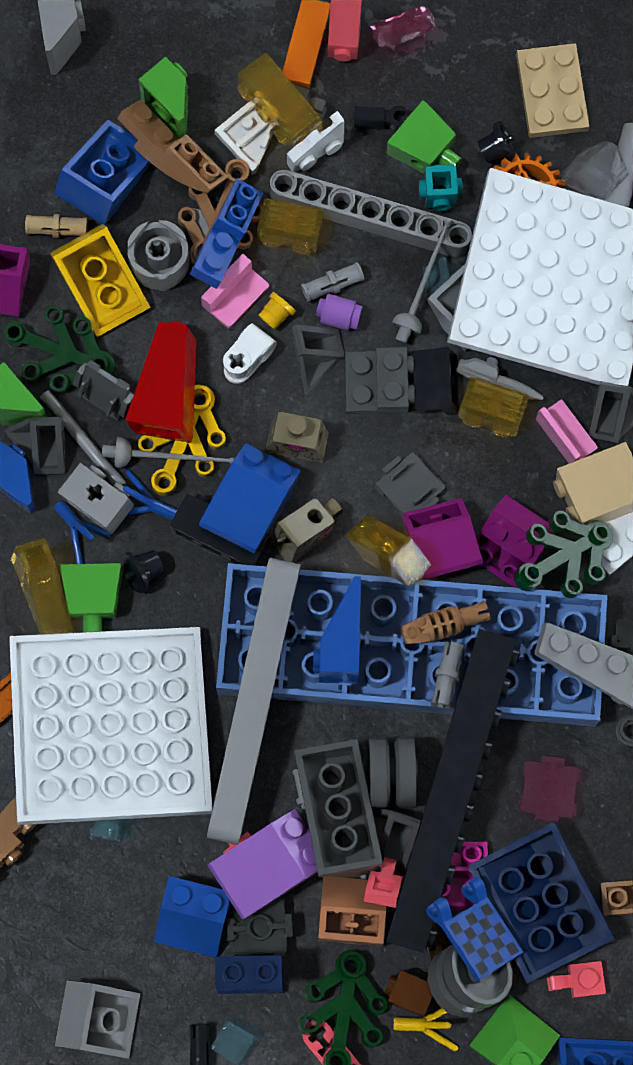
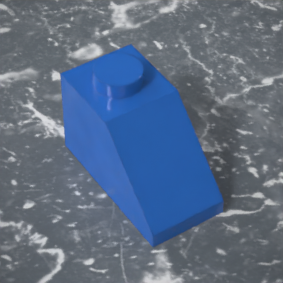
[0,441,35,513]

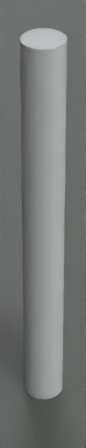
[40,390,126,487]

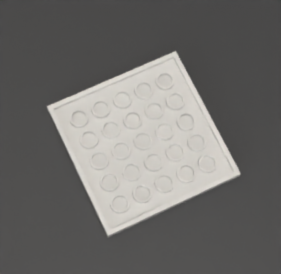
[447,168,633,386]
[9,627,212,825]

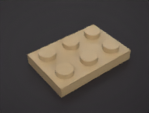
[516,43,589,138]

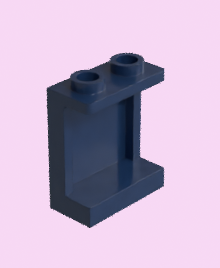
[215,955,283,994]

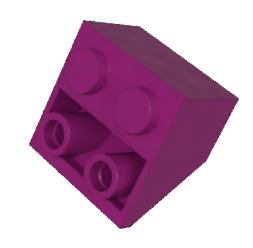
[0,244,31,318]
[476,495,556,588]
[401,498,483,580]

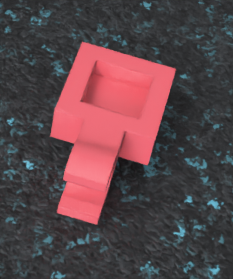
[364,857,403,908]
[547,961,606,998]

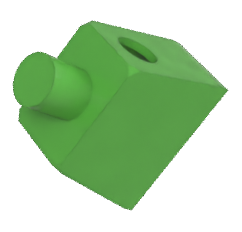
[386,100,462,174]
[61,563,123,633]

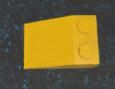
[50,224,151,337]

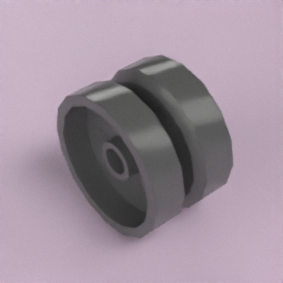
[368,737,418,809]
[428,945,513,1018]

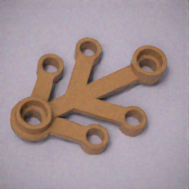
[177,159,264,265]

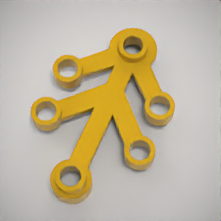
[138,384,226,496]

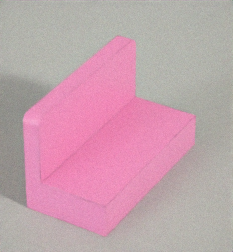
[201,254,269,329]
[536,399,598,464]

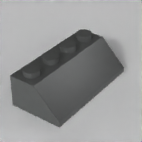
[294,739,383,878]

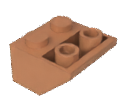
[318,877,386,947]

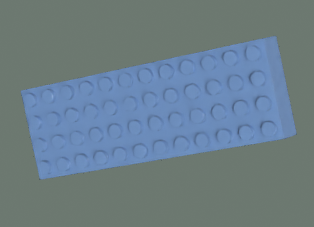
[216,563,607,727]

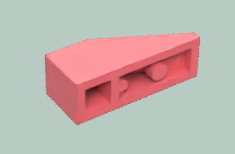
[328,0,362,62]

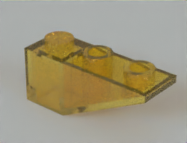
[11,537,74,635]

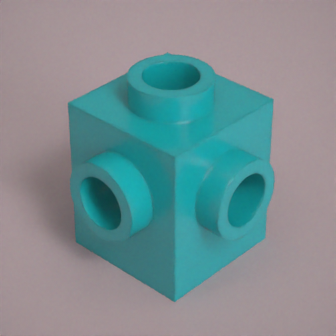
[419,165,463,211]

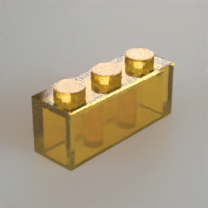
[237,53,323,149]
[345,515,431,587]

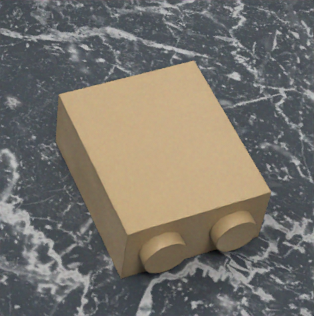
[553,442,633,525]

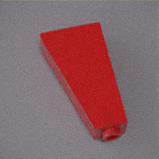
[125,321,197,443]

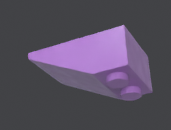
[207,809,318,920]

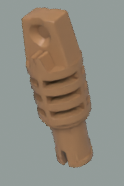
[400,601,490,644]

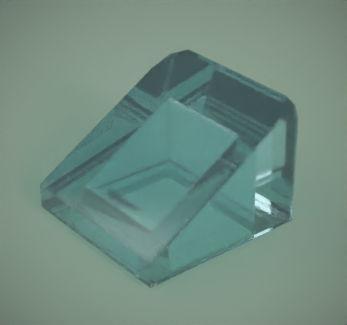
[210,1020,255,1065]

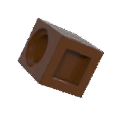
[384,970,432,1017]

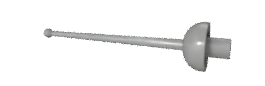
[392,219,451,344]
[102,437,234,468]

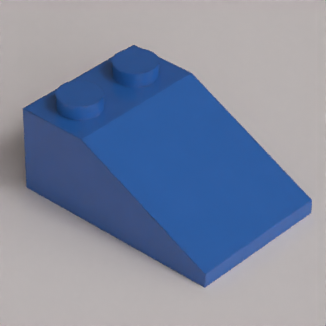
[54,120,151,225]
[199,443,301,554]
[313,576,361,684]

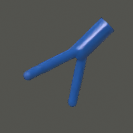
[123,470,178,520]
[54,500,111,564]

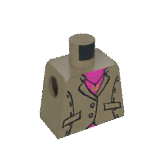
[265,412,329,463]
[270,498,343,563]

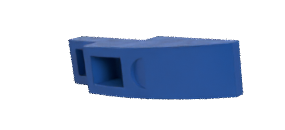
[190,178,263,289]

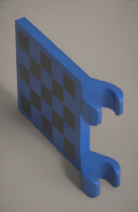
[426,877,523,982]

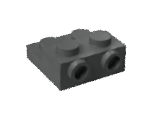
[345,347,414,414]

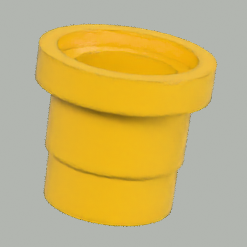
[258,292,296,330]

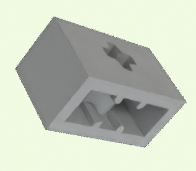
[58,463,134,535]

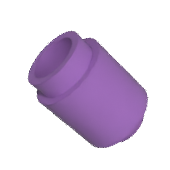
[316,294,363,331]

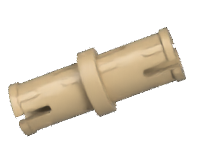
[25,214,88,238]

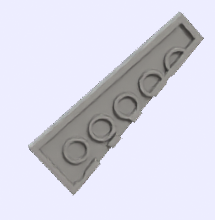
[534,623,633,709]

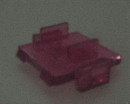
[371,6,435,51]
[519,756,581,823]

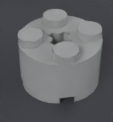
[127,220,190,291]

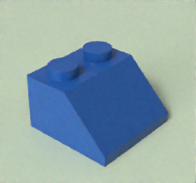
[154,876,231,958]

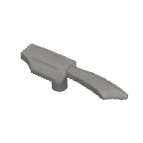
[456,357,544,400]

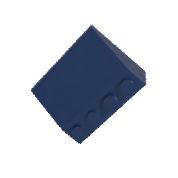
[468,822,616,983]

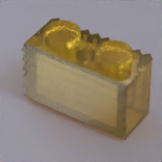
[257,198,324,254]
[458,377,529,438]

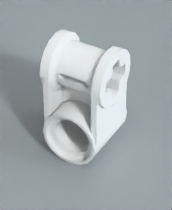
[223,323,277,384]

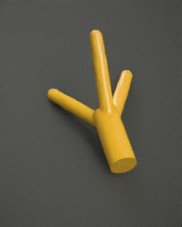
[394,1008,458,1051]

